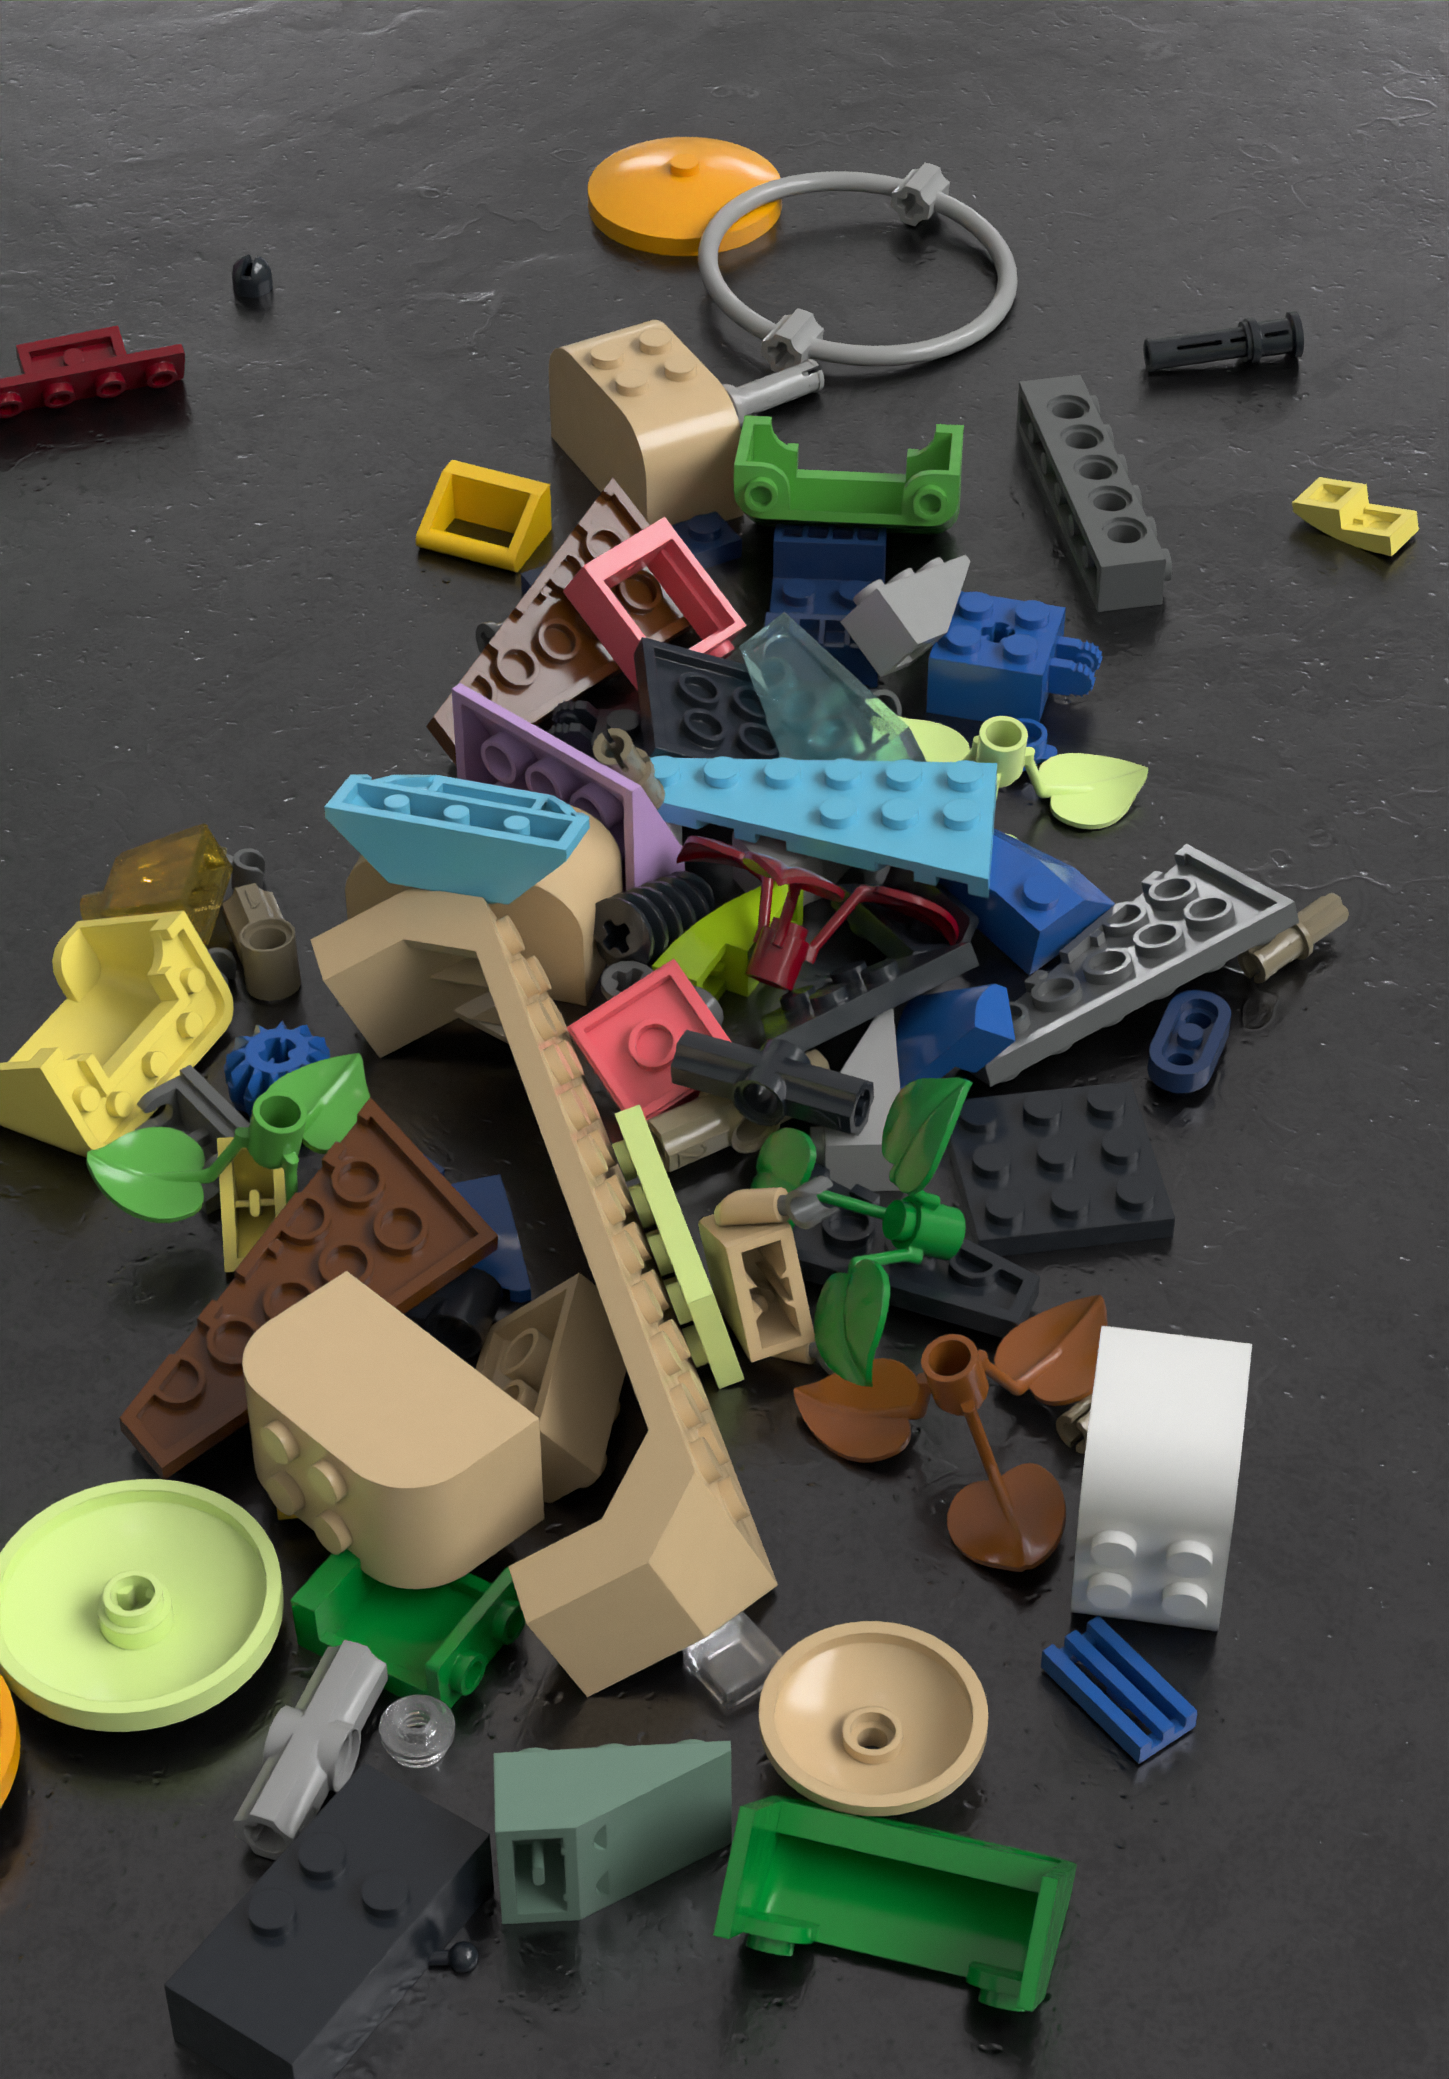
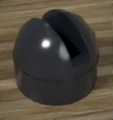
[232,254,273,298]

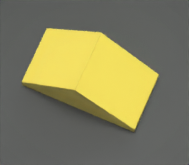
[217,1137,286,1272]

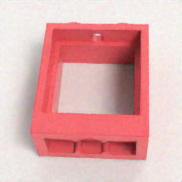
[563,517,747,691]

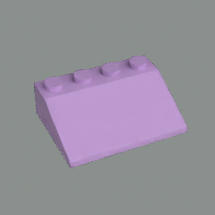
[452,683,685,892]

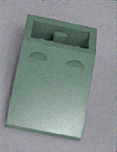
[494,1739,732,1924]

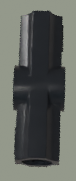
[670,1030,874,1136]

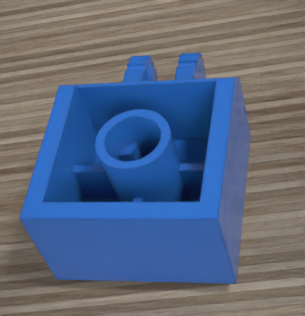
[927,591,1103,722]

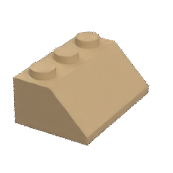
[476,1273,627,1503]

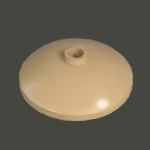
[759,1621,988,1816]

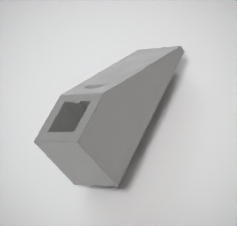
[841,554,970,677]

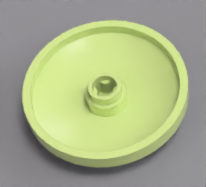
[0,1479,284,1732]

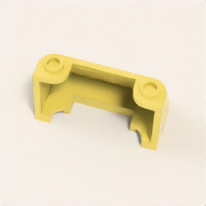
[0,910,234,1158]

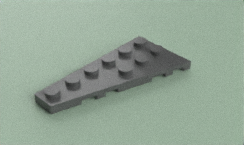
[967,844,1299,1087]

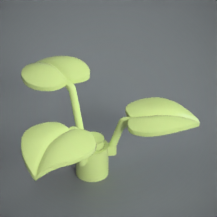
[872,710,1148,840]

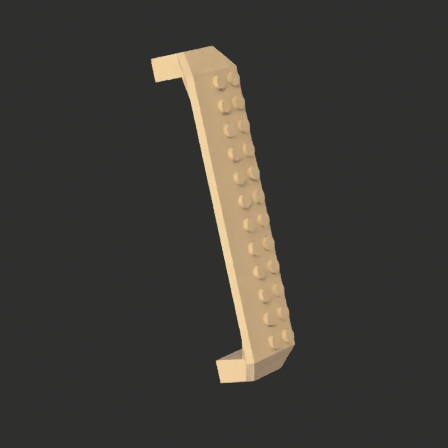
[311,887,778,1697]

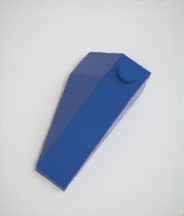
[939,828,1115,976]

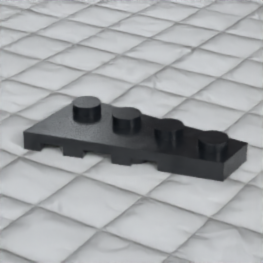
[792,1162,1040,1338]

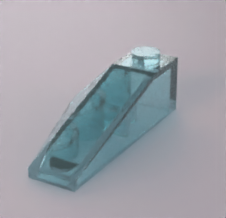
[739,612,927,762]

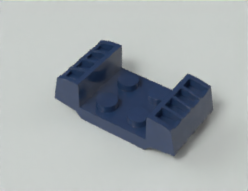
[763,523,887,688]

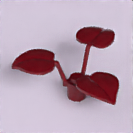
[676,836,959,992]

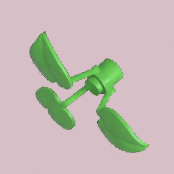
[86,1053,370,1223]

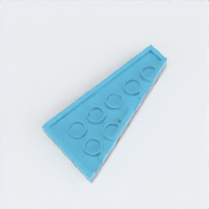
[649,756,997,899]

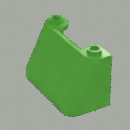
[734,415,964,535]

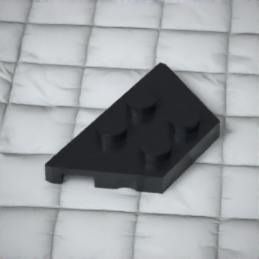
[761,942,979,1051]

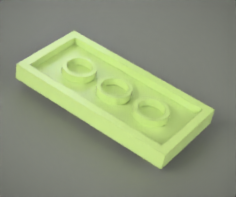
[612,1104,745,1389]

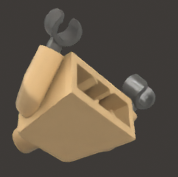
[698,1176,839,1375]

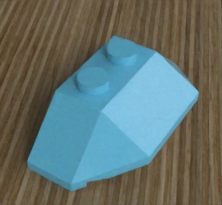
[324,774,590,905]

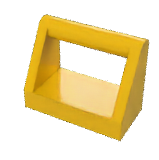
[415,460,552,572]

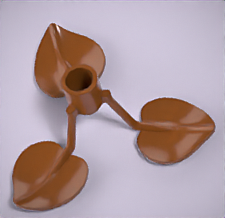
[794,1295,1108,1572]

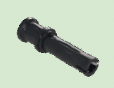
[1143,311,1304,372]

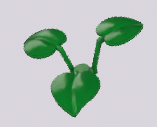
[750,1078,973,1387]

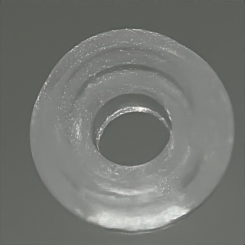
[379,1695,455,1768]

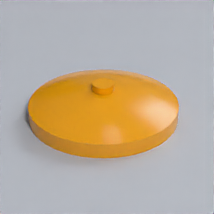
[588,137,782,256]

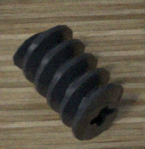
[593,871,715,966]

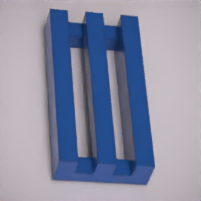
[1041,1615,1197,1764]

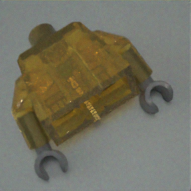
[80,823,266,985]

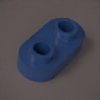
[1147,990,1231,1093]

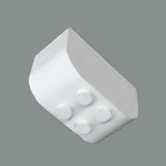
[1071,1326,1252,1631]

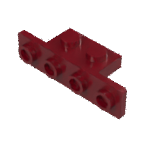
[0,325,185,418]

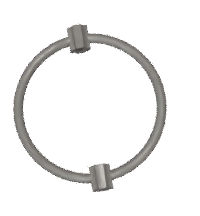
[698,162,1018,372]

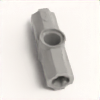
[233,1640,388,1860]

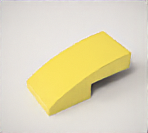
[1292,477,1419,556]

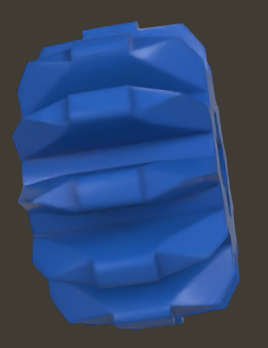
[224,1020,331,1119]

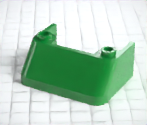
[713,1795,1077,2012]

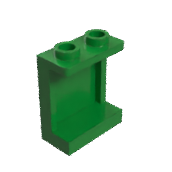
[290,1549,526,1718]

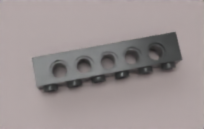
[1017,375,1172,612]

